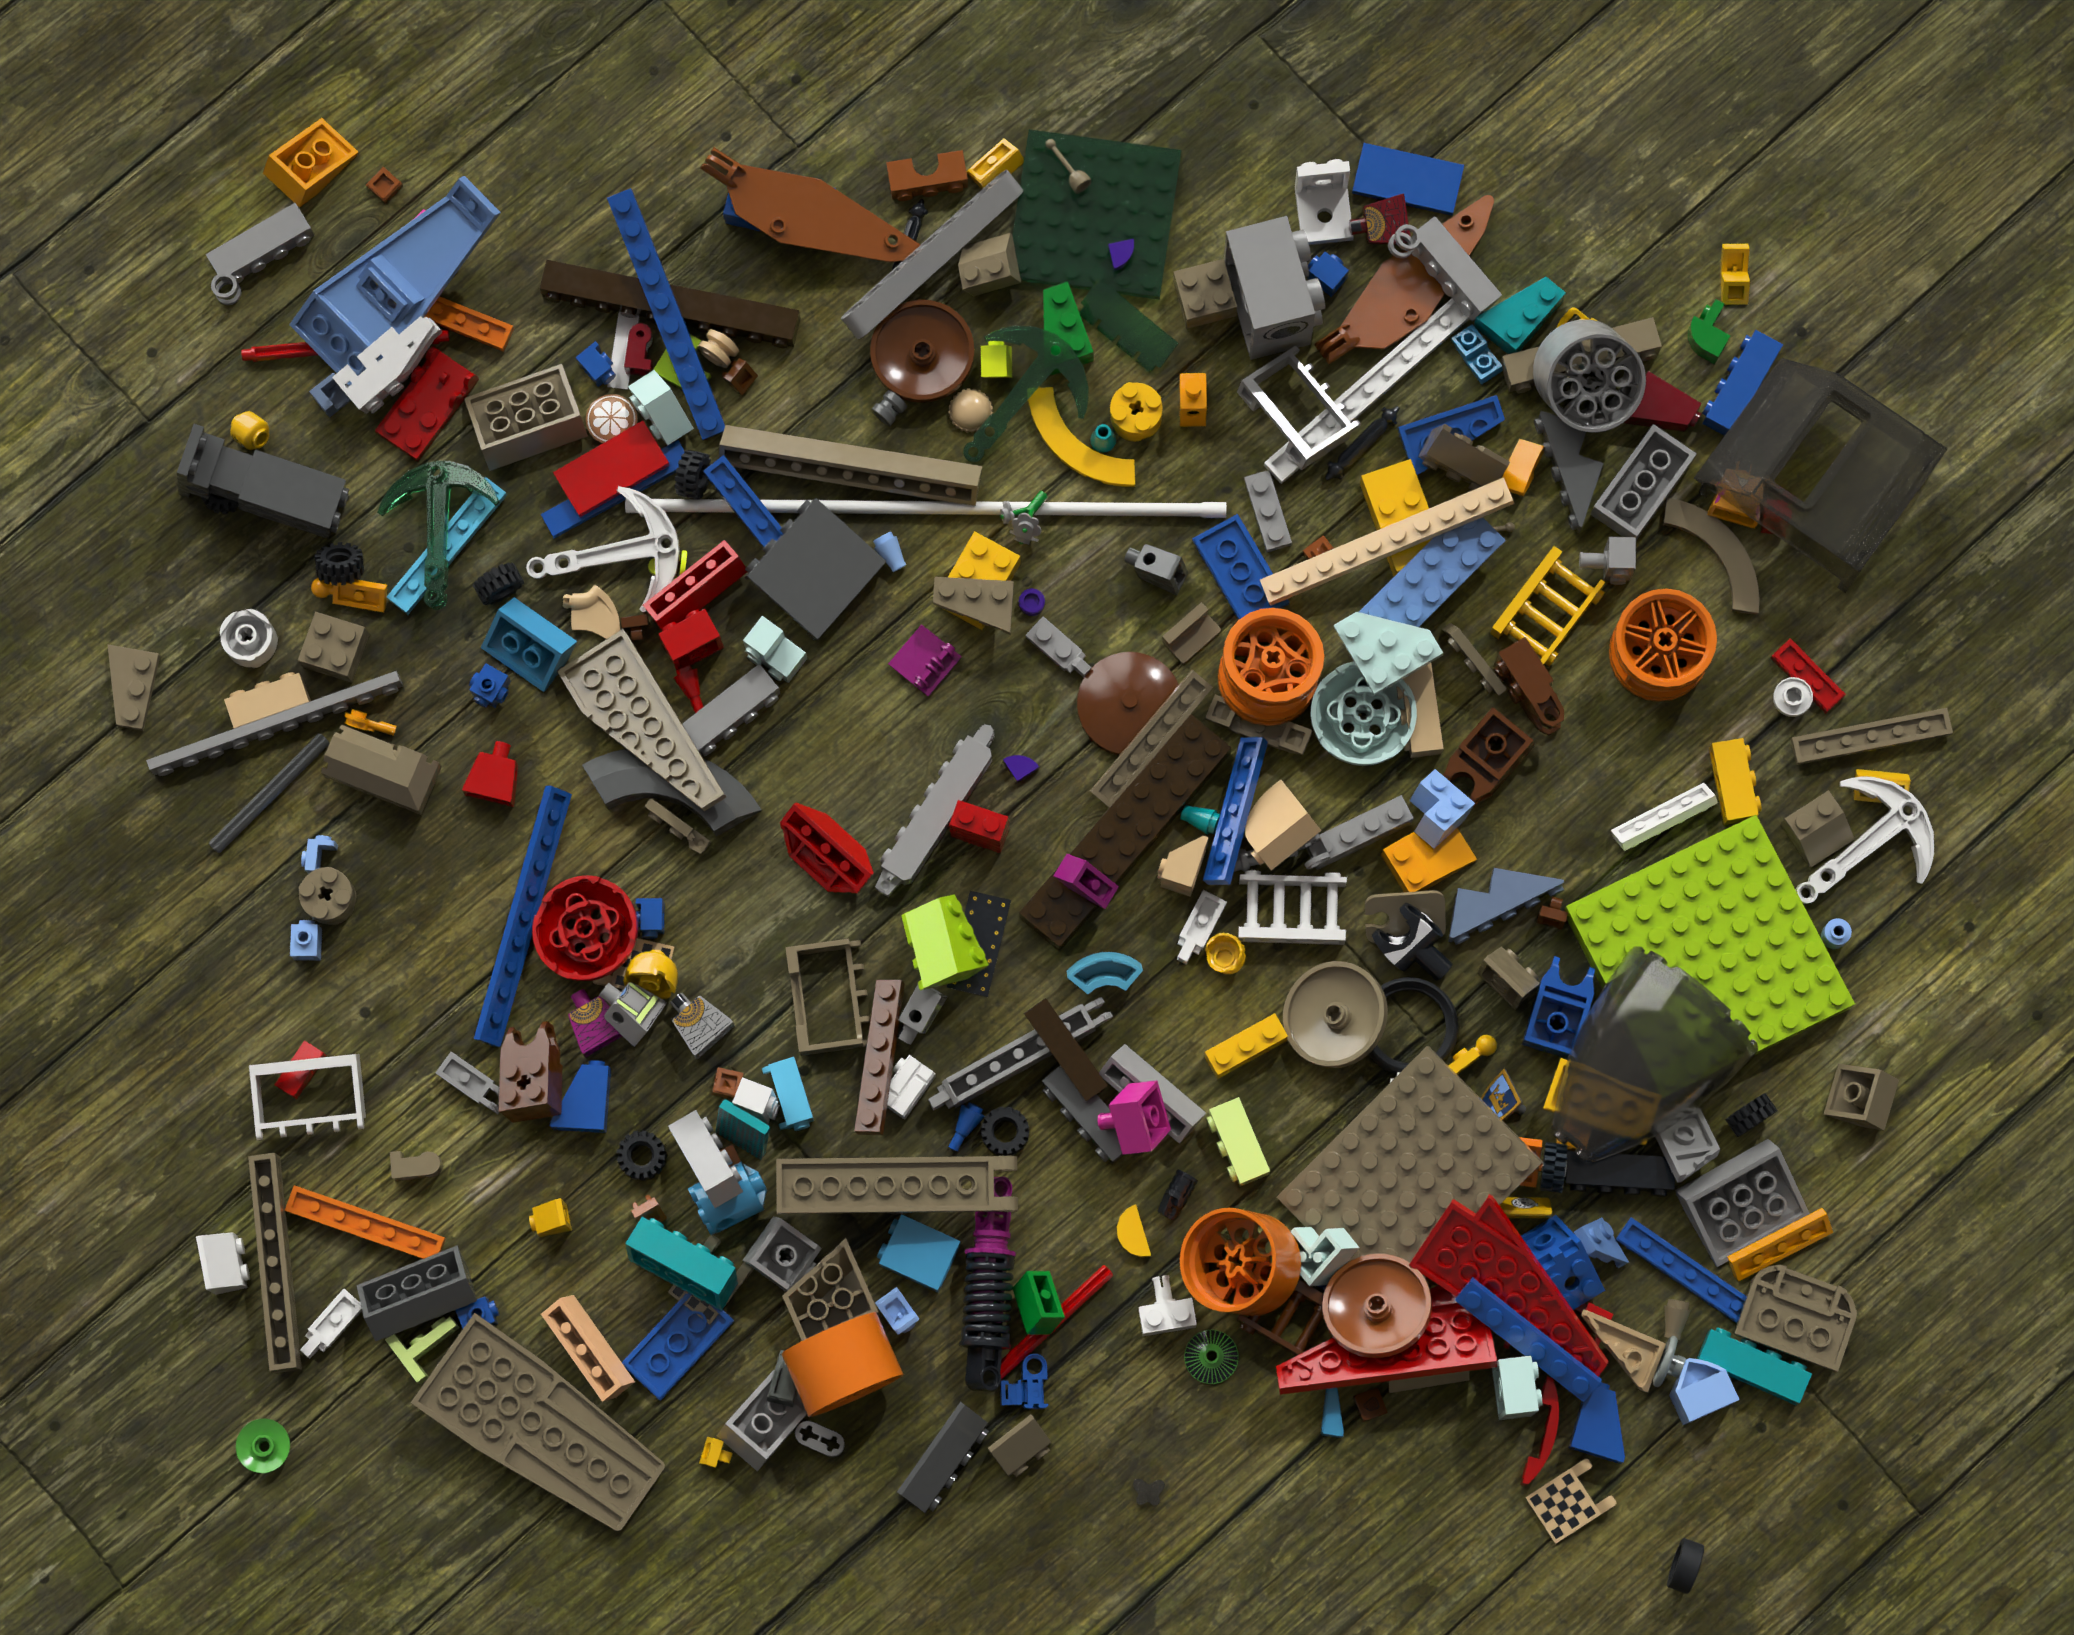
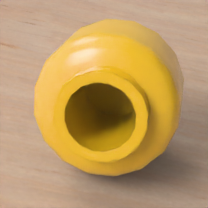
[230,411,269,450]

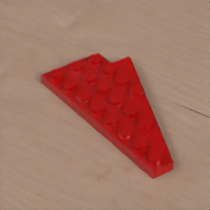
[1276,1285,1497,1395]

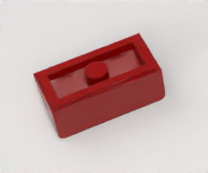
[274,1041,327,1100]

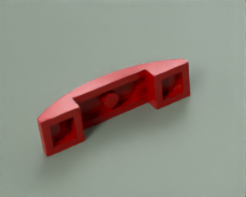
[1520,1377,1559,1486]

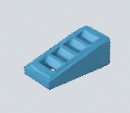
[1320,1388,1344,1438]

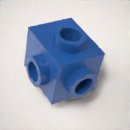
[469,663,511,708]

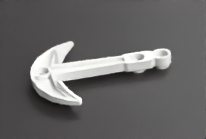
[526,487,680,613]
[1795,777,1934,904]

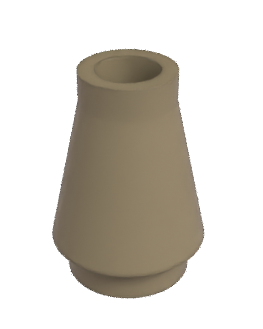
[1664,1299,1691,1340]

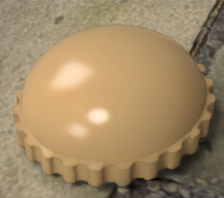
[949,388,993,433]

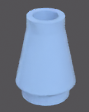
[873,532,906,572]

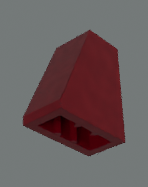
[1623,371,1702,432]

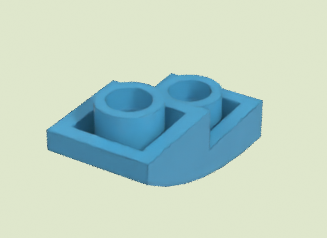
[1451,324,1503,384]

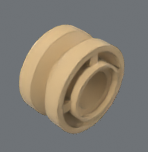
[698,329,739,368]

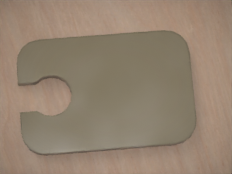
[1365,890,1446,943]

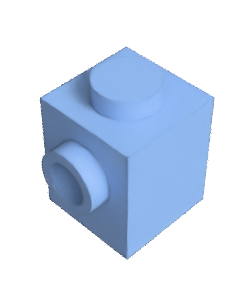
[290,920,322,960]

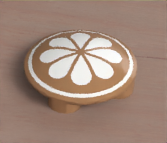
[586,394,638,443]

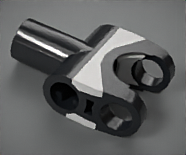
[1372,903,1453,981]

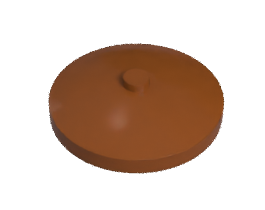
[1322,1254,1432,1358]

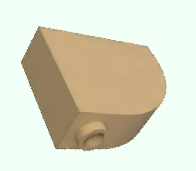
[1245,780,1322,870]

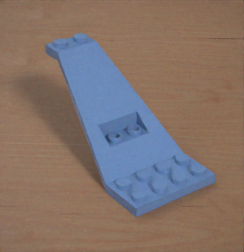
[289,176,501,386]

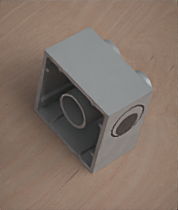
[1224,216,1325,360]

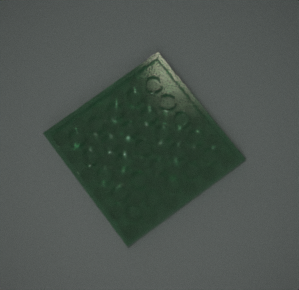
[1012,129,1182,300]

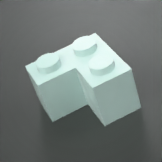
[628,370,694,445]
[743,616,807,683]
[1291,1227,1359,1286]

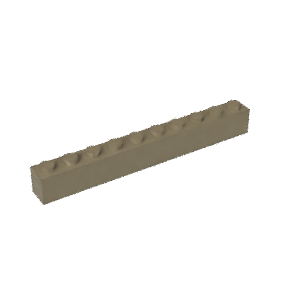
[719,425,982,506]

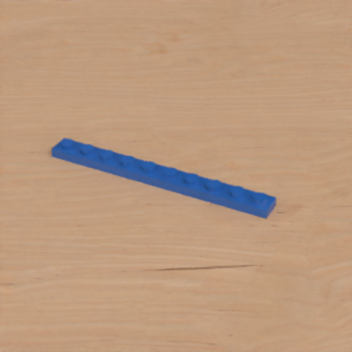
[607,188,725,440]
[474,786,572,1047]

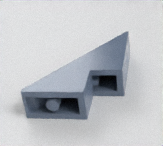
[1448,868,1564,945]

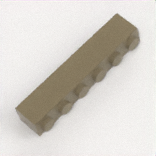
[1501,317,1662,393]

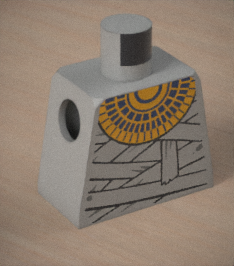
[670,993,735,1059]

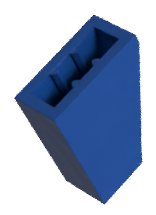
[550,1061,611,1133]
[1568,1382,1625,1464]

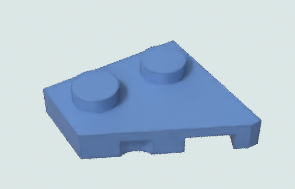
[1574,1218,1629,1268]

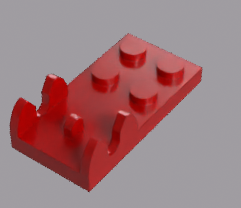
[375,347,479,462]

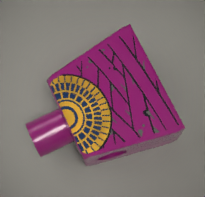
[568,989,623,1058]

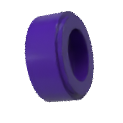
[1019,588,1045,616]

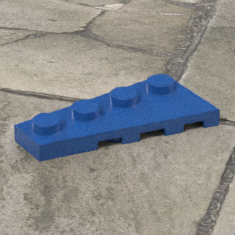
[1397,395,1505,475]

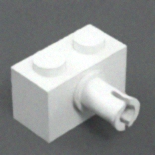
[1138,1275,1197,1336]

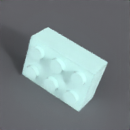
[1492,1356,1543,1420]

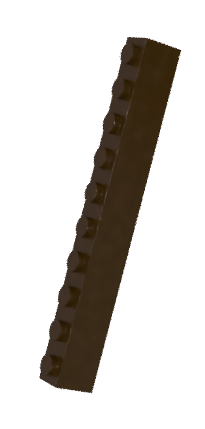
[540,260,801,348]

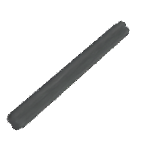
[209,734,329,853]

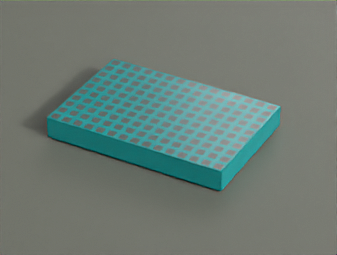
[716,1100,770,1160]

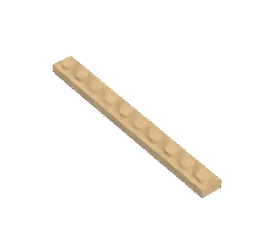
[1260,477,1515,606]

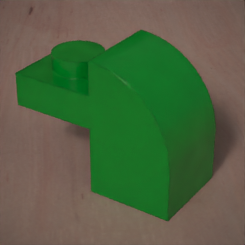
[1688,299,1731,365]

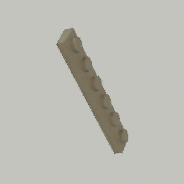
[1090,670,1213,808]
[1791,708,1953,765]

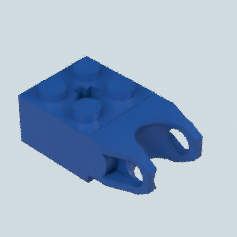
[1521,956,1595,1060]

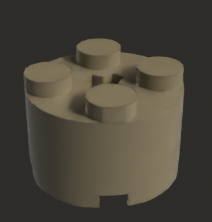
[299,867,357,925]

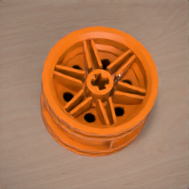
[1609,589,1717,702]

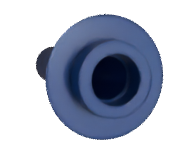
[948,1102,985,1151]

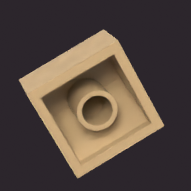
[1157,836,1208,897]

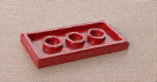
[553,420,670,517]

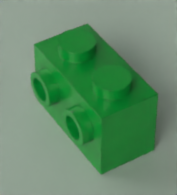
[1013,1271,1065,1335]

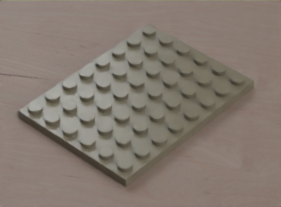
[1277,1046,1543,1278]

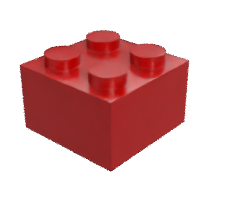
[659,609,724,670]

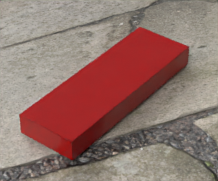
[1770,638,1846,714]

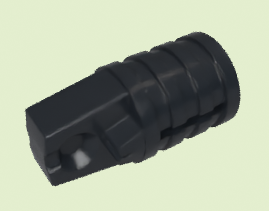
[1158,1169,1198,1220]

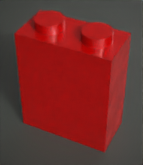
[949,800,1010,853]

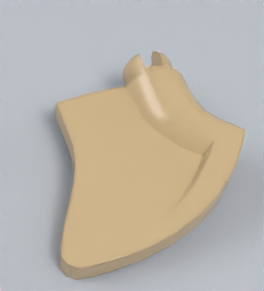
[563,585,620,639]

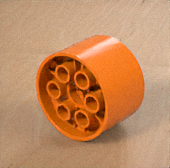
[1180,1208,1301,1316]
[782,1312,903,1417]

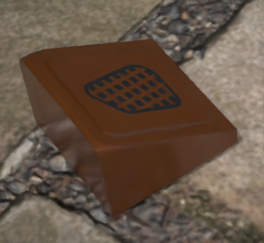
[1353,1388,1388,1423]

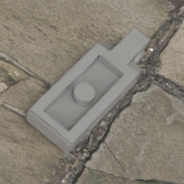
[1025,616,1091,678]

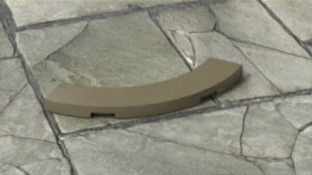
[1663,498,1759,615]

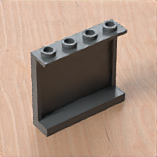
[744,498,886,641]

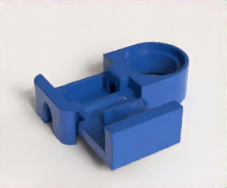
[1000,1354,1048,1409]

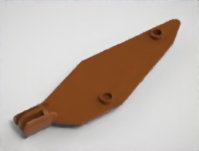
[700,147,920,262]
[1314,195,1494,365]

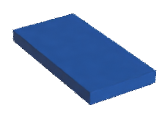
[1352,143,1464,216]
[1192,514,1290,620]
[622,1293,735,1401]

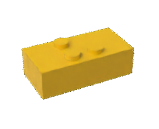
[1360,459,1433,576]

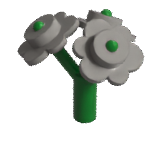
[1000,491,1048,545]

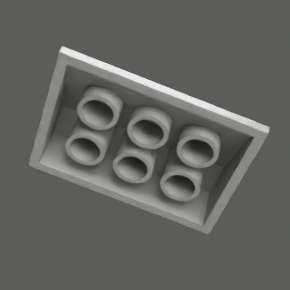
[1675,1139,1810,1267]

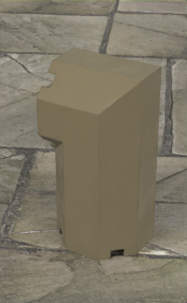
[321,725,442,815]

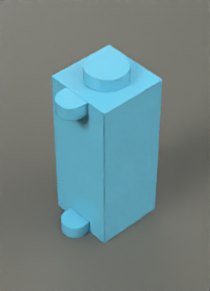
[762,1057,814,1131]

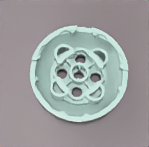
[1311,662,1417,766]

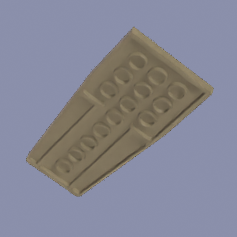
[411,1313,665,1531]

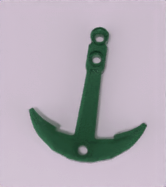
[963,326,1089,462]
[377,461,500,610]

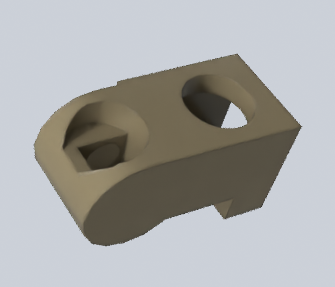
[390,1151,443,1181]

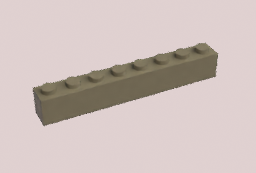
[248,1153,302,1373]

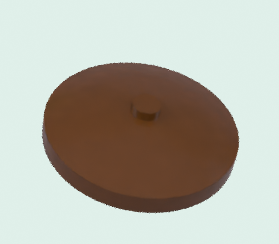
[870,300,974,403]
[1077,652,1179,756]

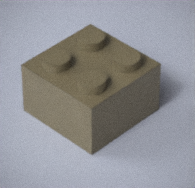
[1173,259,1237,329]
[298,611,370,683]

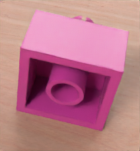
[1098,1080,1171,1154]

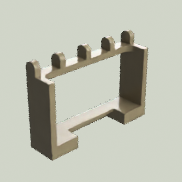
[786,939,871,1056]

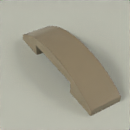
[1205,694,1313,755]

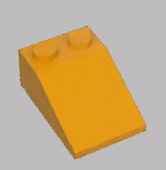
[263,118,358,208]
[1381,828,1477,892]

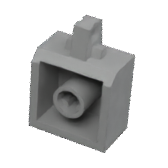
[742,1216,822,1292]

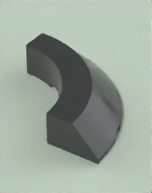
[582,749,762,837]

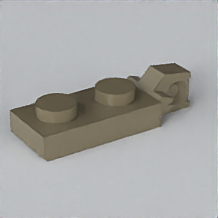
[645,799,711,854]

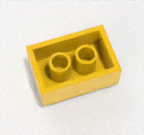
[942,531,1021,630]

